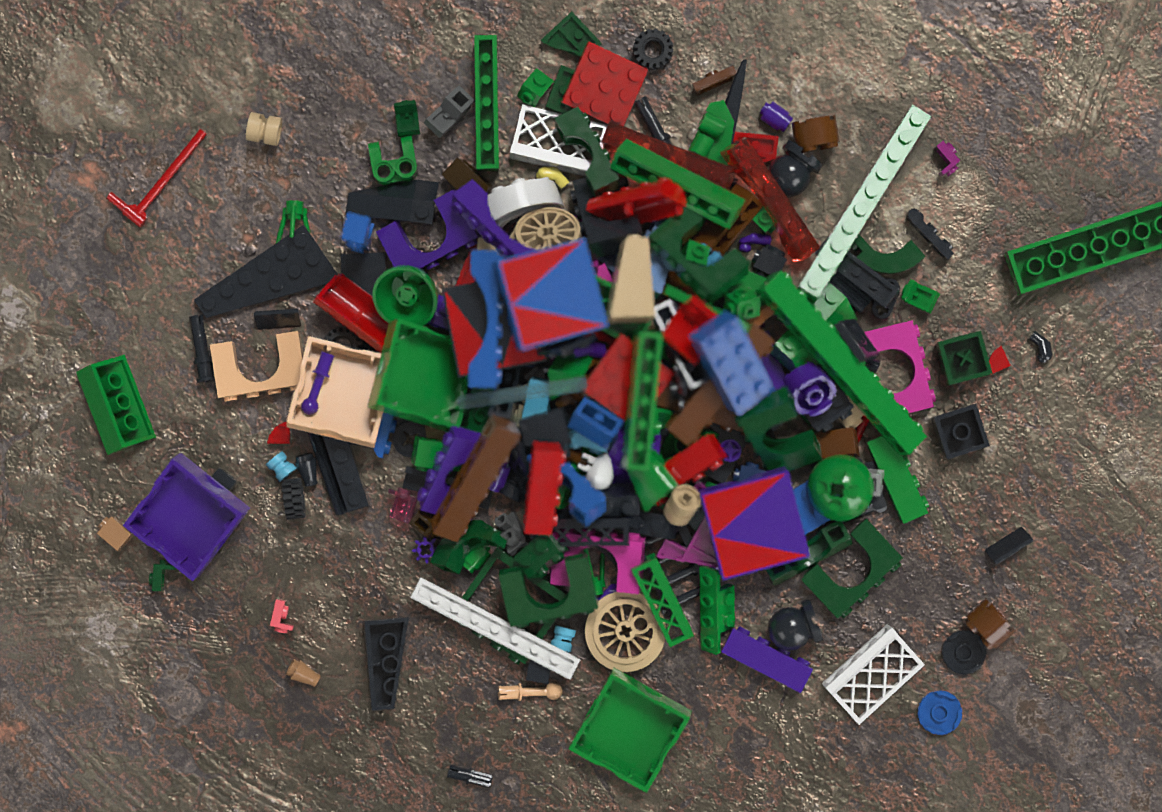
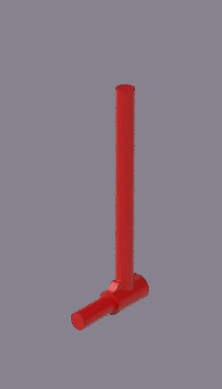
[106,129,207,228]

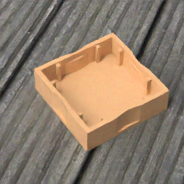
[287,336,383,448]

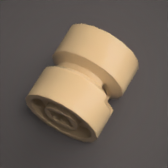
[246,112,283,146]
[664,485,701,526]

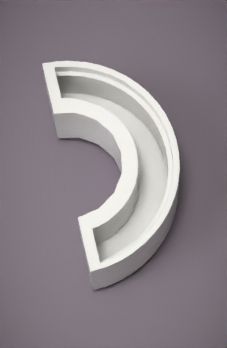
[480,177,564,237]

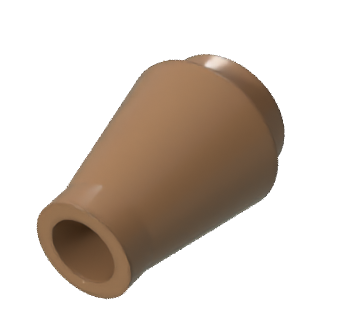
[286,659,321,687]

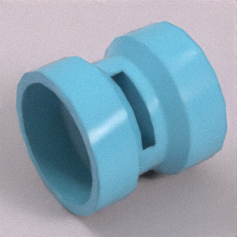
[266,451,297,482]
[550,625,576,652]

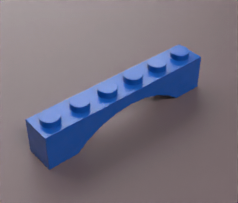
[469,250,503,388]

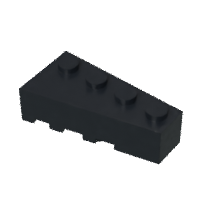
[363,617,409,711]

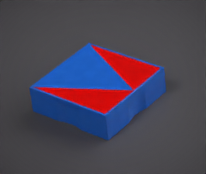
[493,238,609,351]

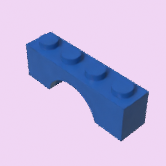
[341,212,376,254]
[527,454,606,527]

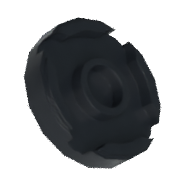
[941,630,987,675]

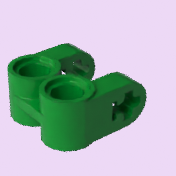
[368,136,418,185]

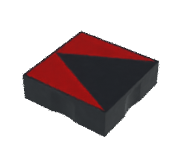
[442,282,548,378]

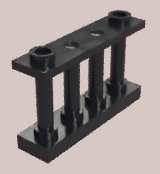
[644,524,703,617]

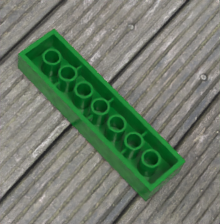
[1004,201,1162,296]

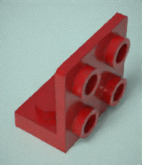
[662,295,718,364]

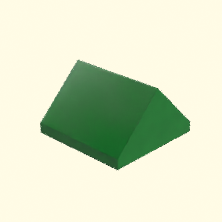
[549,353,594,400]

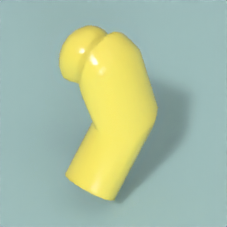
[536,166,570,189]

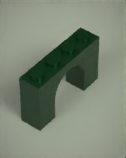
[648,207,751,305]
[735,386,823,472]
[800,518,903,619]
[499,552,599,628]

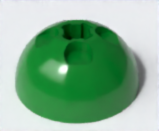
[373,265,438,326]
[807,454,874,521]

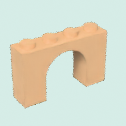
[210,331,304,402]

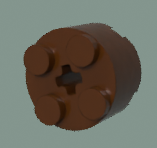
[791,115,840,153]
[965,598,1016,650]

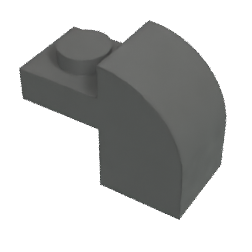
[424,86,475,138]

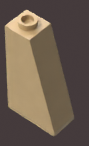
[606,234,655,323]

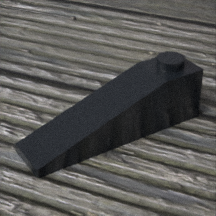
[345,179,439,226]

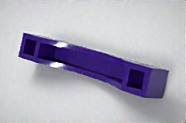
[452,179,538,259]

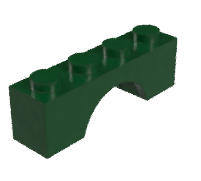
[554,107,621,197]
[765,521,853,587]

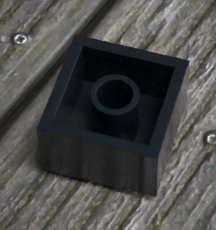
[931,404,990,460]

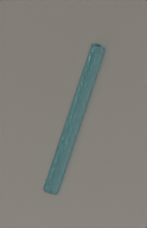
[457,377,588,409]

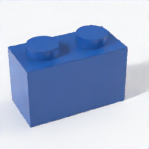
[568,397,624,450]

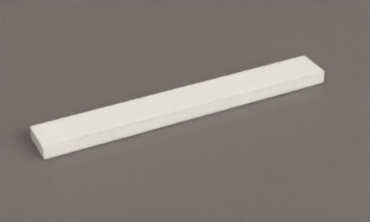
[410,578,580,679]

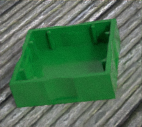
[368,318,469,433]
[569,667,692,793]

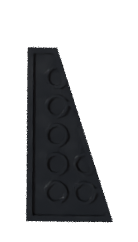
[194,225,338,318]

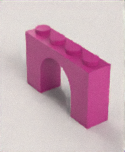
[865,320,936,413]
[550,528,646,594]

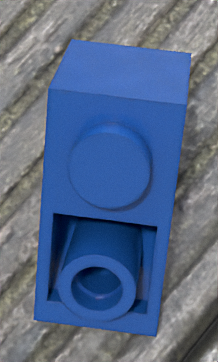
[373,412,397,458]

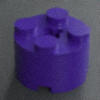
[783,362,836,416]

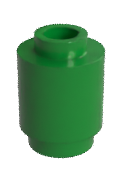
[463,545,492,573]

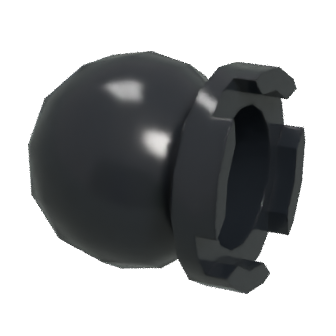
[767,140,823,198]
[768,600,823,651]

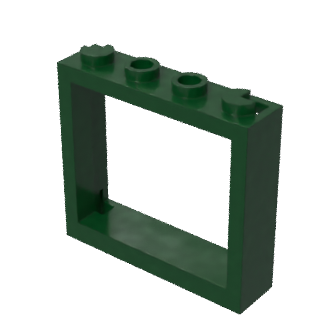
[454,547,567,665]

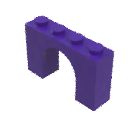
[376,190,482,270]
[417,425,481,520]

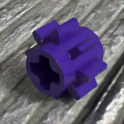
[412,537,437,563]

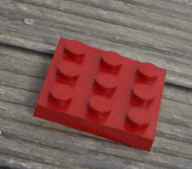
[561,41,649,130]
[580,333,675,422]

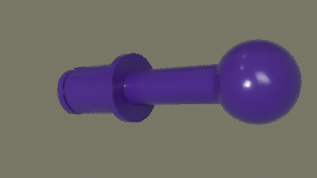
[301,352,334,416]

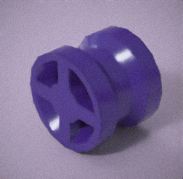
[720,439,741,462]

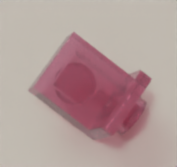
[388,487,417,524]

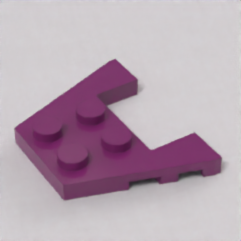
[656,480,718,568]

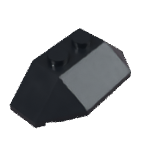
[652,300,712,390]

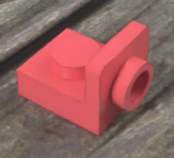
[270,599,294,634]

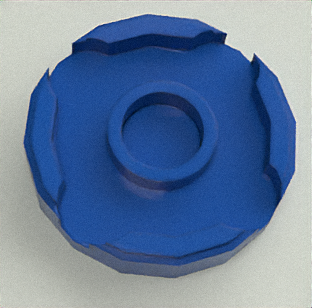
[917,690,962,735]

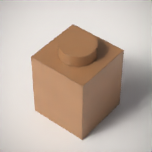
[97,516,134,551]

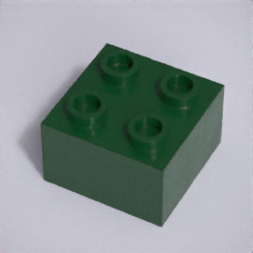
[935,331,993,386]

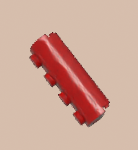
[586,178,686,224]
[313,273,389,354]

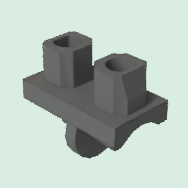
[494,512,529,556]

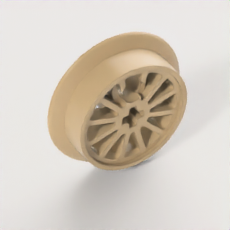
[510,207,587,250]
[585,592,666,672]

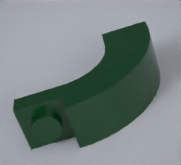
[850,234,926,275]
[430,520,508,574]

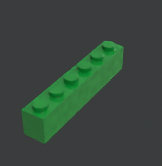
[474,35,500,172]
[610,139,745,229]
[622,330,663,470]

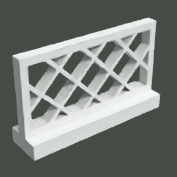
[510,105,609,176]
[822,624,925,725]

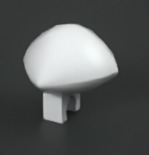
[577,452,613,490]

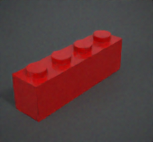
[654,434,727,507]
[523,441,565,535]

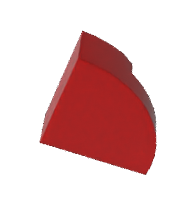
[989,346,1011,375]
[267,422,290,444]

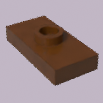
[692,66,736,96]

